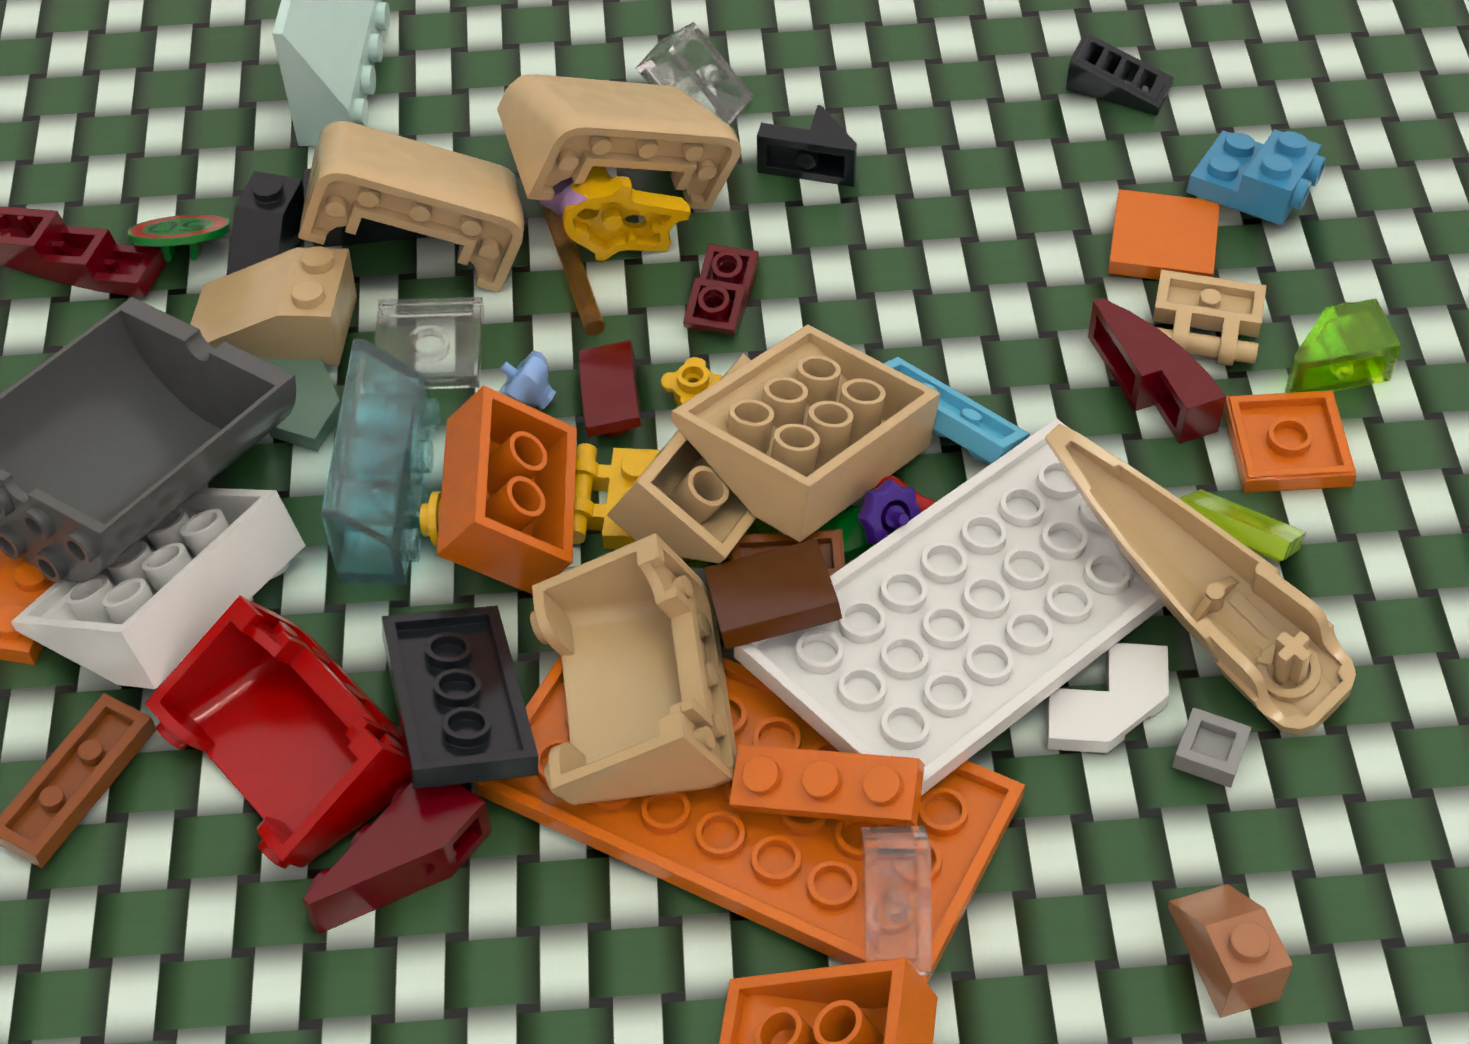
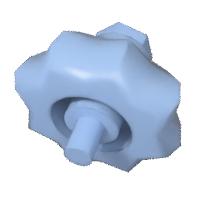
[498,351,556,410]

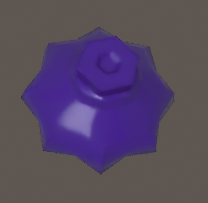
[857,479,922,544]

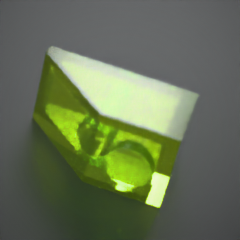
[1285,298,1401,393]

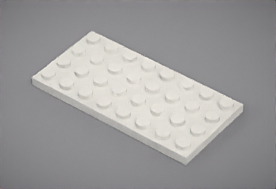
[734,418,1165,796]

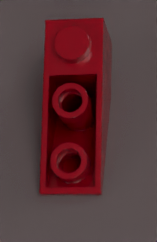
[302,779,491,934]

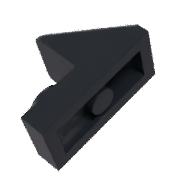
[757,105,857,187]

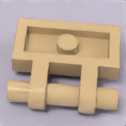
[1153,269,1266,366]

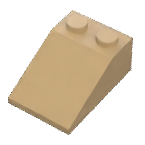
[190,246,357,365]

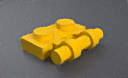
[573,443,660,549]

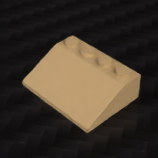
[671,324,940,542]

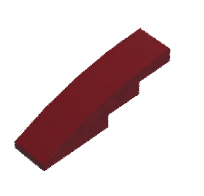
[0,206,167,298]

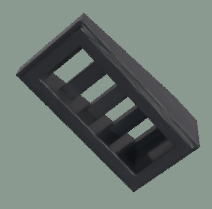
[1066,34,1174,115]

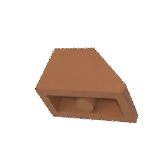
[1168,884,1293,1018]

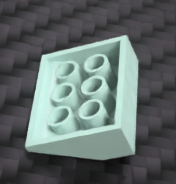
[272,0,390,147]

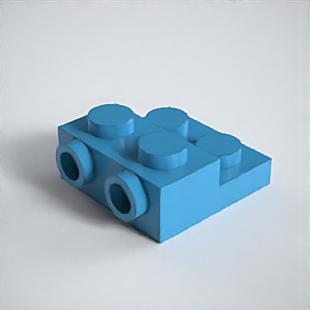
[1186,129,1326,226]

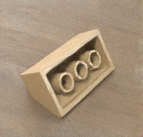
[607,353,756,563]

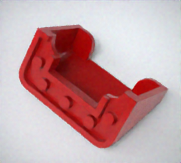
[144,595,411,869]

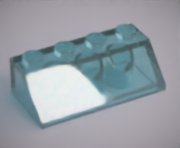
[321,339,440,585]

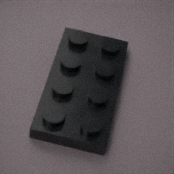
[382,605,538,789]

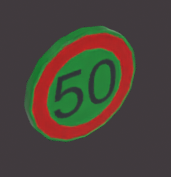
[127,214,230,262]

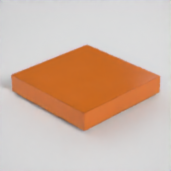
[1108,189,1220,280]
[1223,390,1357,493]

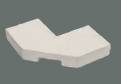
[1047,643,1169,753]

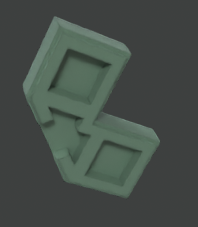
[260,358,343,451]

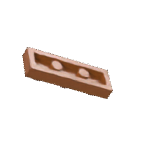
[0,693,157,869]

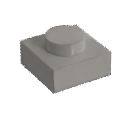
[1172,707,1252,788]

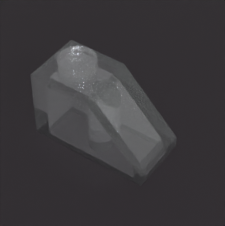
[636,22,754,125]
[861,826,932,975]

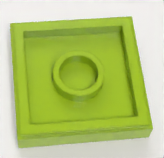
[1180,489,1306,562]

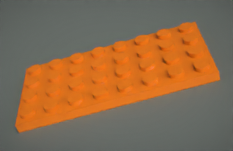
[475,655,1025,984]

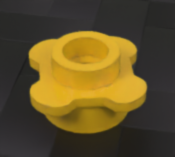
[661,357,723,407]

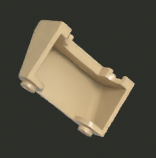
[497,74,742,210]
[298,121,525,293]
[530,533,737,805]

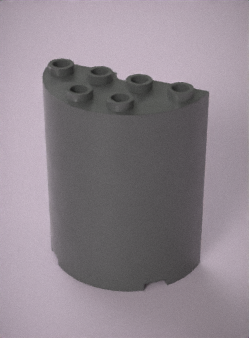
[0,297,296,583]

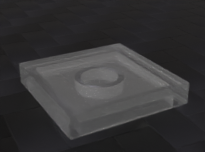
[371,297,484,391]

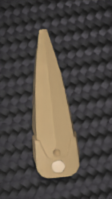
[1045,424,1356,736]

